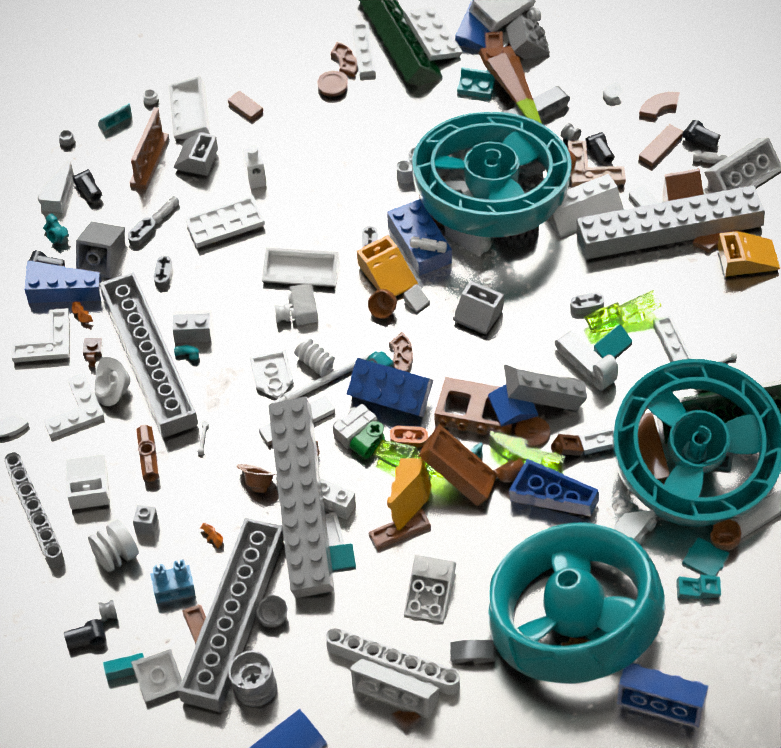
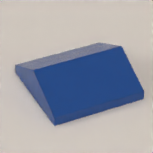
[488,384,538,427]

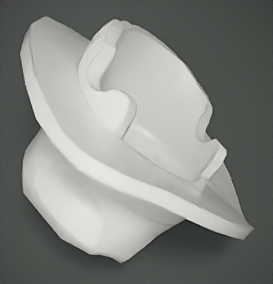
[94,356,131,406]

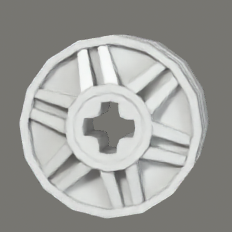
[87,519,140,572]

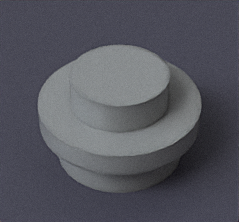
[58,129,76,146]

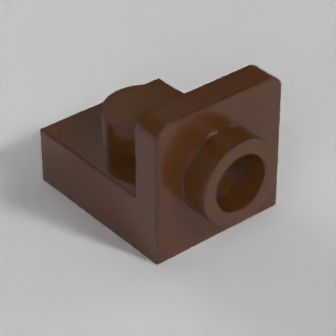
[550,434,584,461]

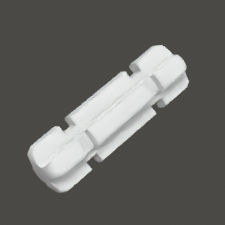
[692,150,728,164]
[151,195,180,224]
[410,236,447,253]

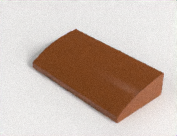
[613,412,670,484]
[419,424,496,506]

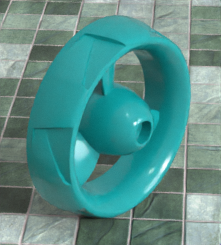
[412,111,571,237]
[612,358,781,527]
[487,522,666,684]

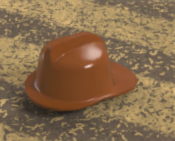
[236,464,276,493]

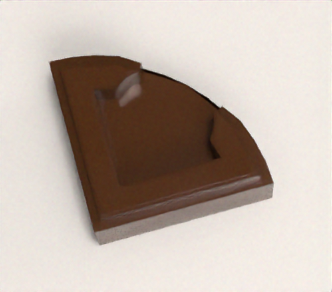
[391,710,421,732]

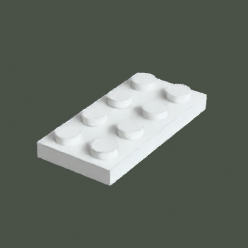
[403,6,462,61]
[184,195,266,248]

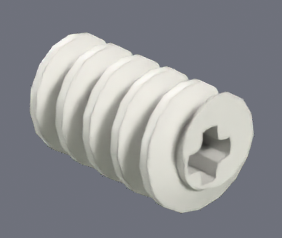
[294,338,335,377]

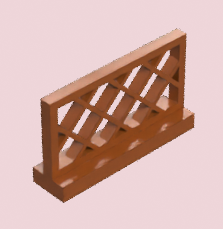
[129,107,170,190]

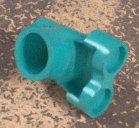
[42,214,70,244]

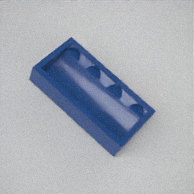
[455,0,497,50]
[249,708,327,748]

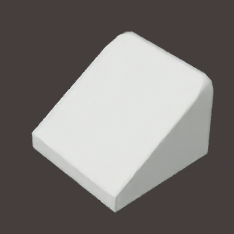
[404,284,430,313]

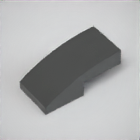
[450,639,495,664]

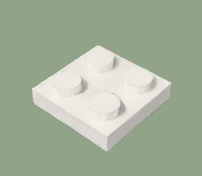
[131,648,182,702]

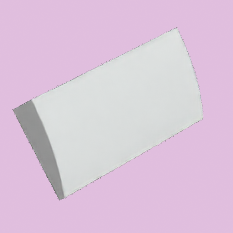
[168,75,211,139]
[261,247,340,287]

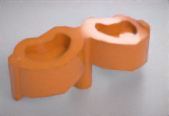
[72,302,94,323]
[199,522,224,549]

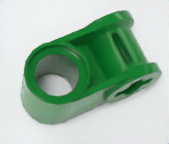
[350,421,385,459]

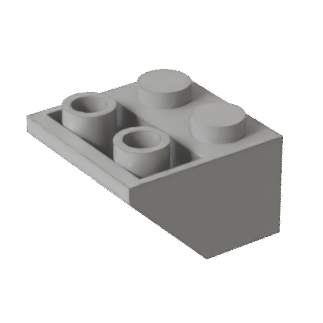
[506,15,551,59]
[173,132,219,176]
[453,281,504,335]

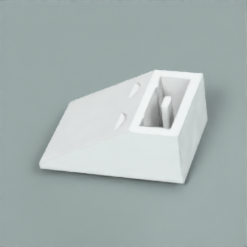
[65,454,110,510]
[403,554,457,622]

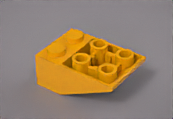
[718,231,781,276]
[356,235,418,297]
[387,458,432,530]

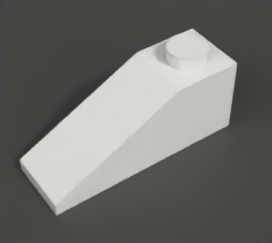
[37,160,74,213]

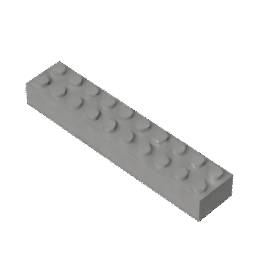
[577,185,766,259]
[99,271,199,438]
[268,397,335,598]
[178,517,284,712]

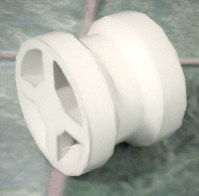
[274,303,291,323]

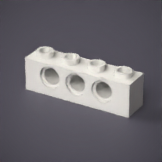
[276,477,356,520]

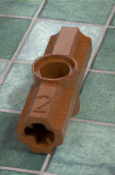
[136,424,159,482]

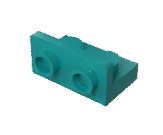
[456,67,495,99]

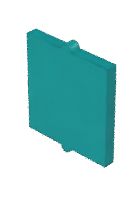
[682,537,730,576]

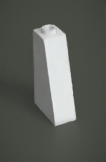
[469,0,537,32]

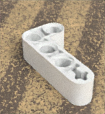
[554,330,619,391]

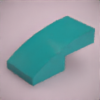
[676,574,722,599]

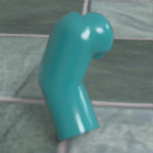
[173,345,199,360]

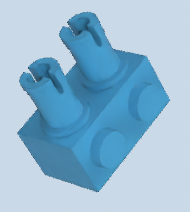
[150,559,196,604]

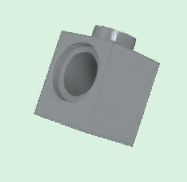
[132,504,159,536]

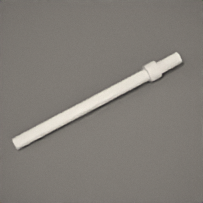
[271,354,370,403]

